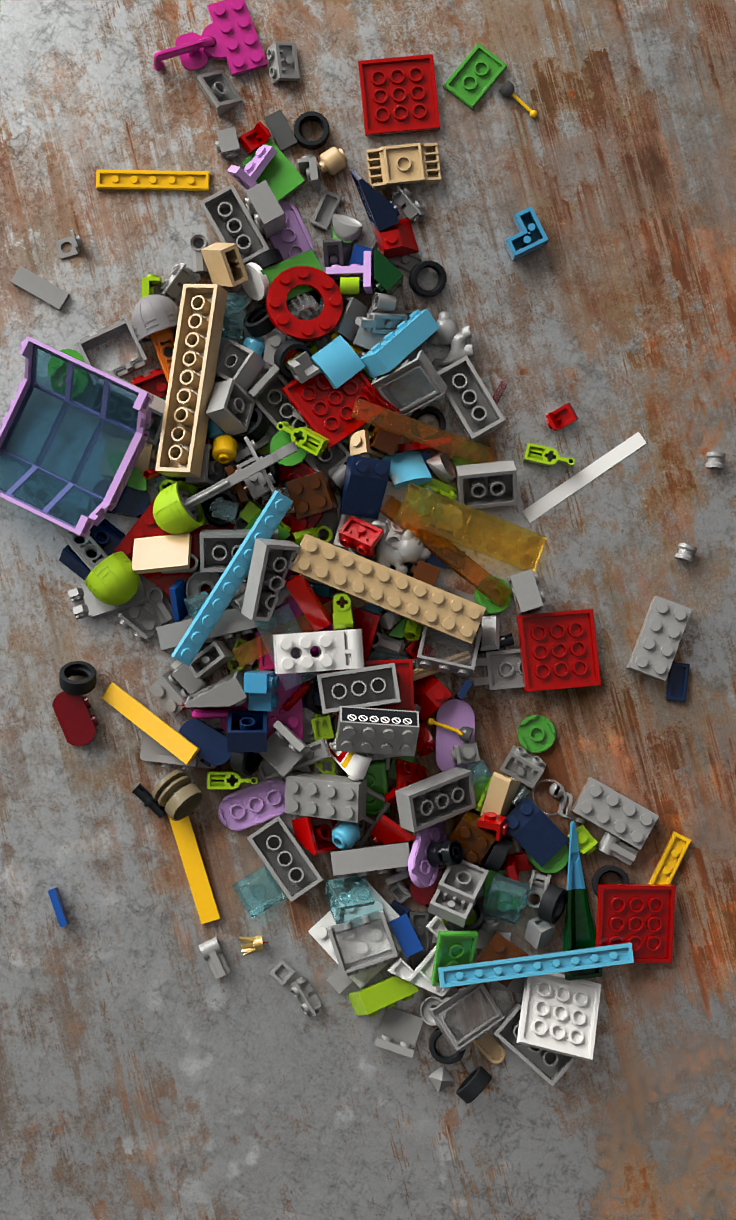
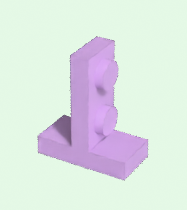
[227,145,277,190]
[326,251,373,294]

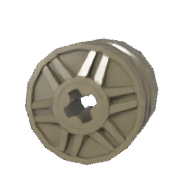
[152,769,204,821]

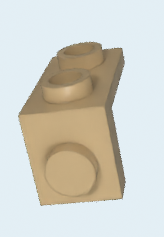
[348,430,386,460]

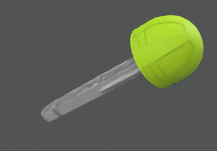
[153,441,299,535]
[22,476,139,605]

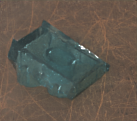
[232,865,286,919]
[482,874,530,924]

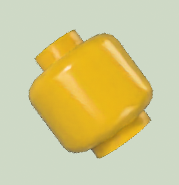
[212,434,238,464]

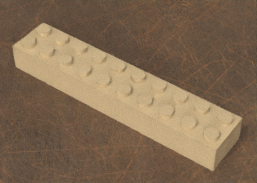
[155,284,228,478]
[290,534,486,644]

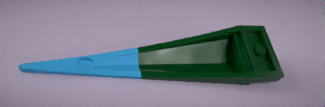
[563,821,602,981]

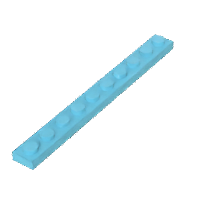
[171,490,293,666]
[438,943,634,988]

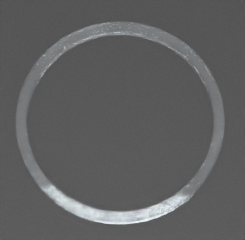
[531,779,567,816]

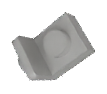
[451,742,480,765]

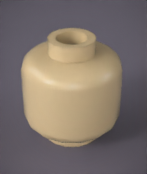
[318,147,348,175]

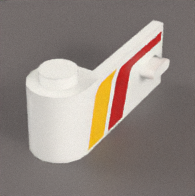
[329,734,372,781]

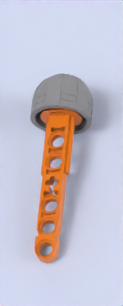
[131,294,212,445]

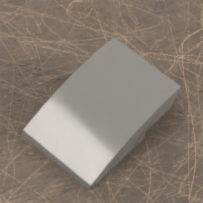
[428,860,489,928]

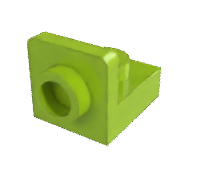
[142,274,162,298]
[310,713,334,741]
[567,824,598,855]

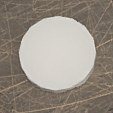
[242,262,270,301]

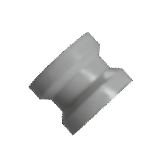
[705,452,726,470]
[674,543,697,563]

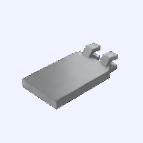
[68,574,148,619]
[469,649,524,691]

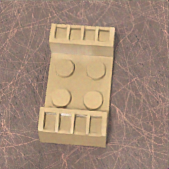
[366,143,441,191]

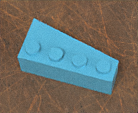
[360,309,440,378]

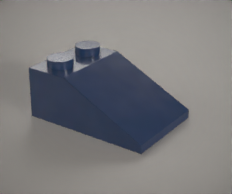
[350,170,400,232]
[340,455,391,520]
[59,519,126,581]
[506,796,569,867]

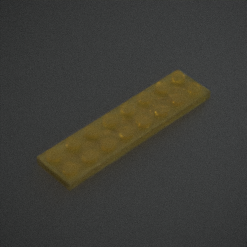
[396,483,547,573]

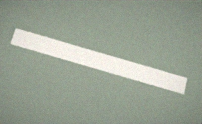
[522,432,646,523]

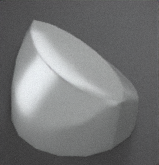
[332,214,363,241]
[426,453,456,484]
[379,611,404,630]
[420,994,447,1027]

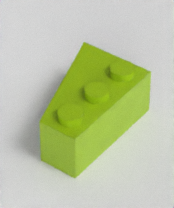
[348,975,419,1017]

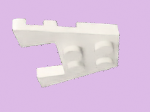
[387,915,451,997]

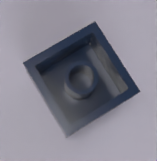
[227,711,267,753]

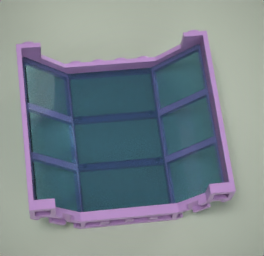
[0,336,154,537]

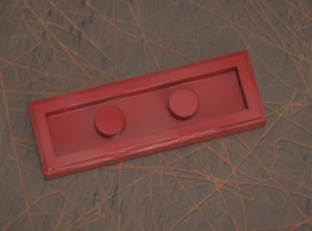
[285,574,333,631]

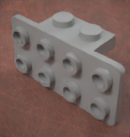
[140,725,216,770]

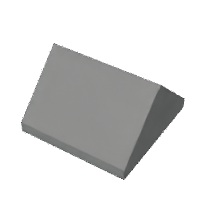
[196,70,243,116]

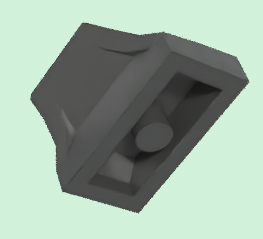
[323,239,352,273]

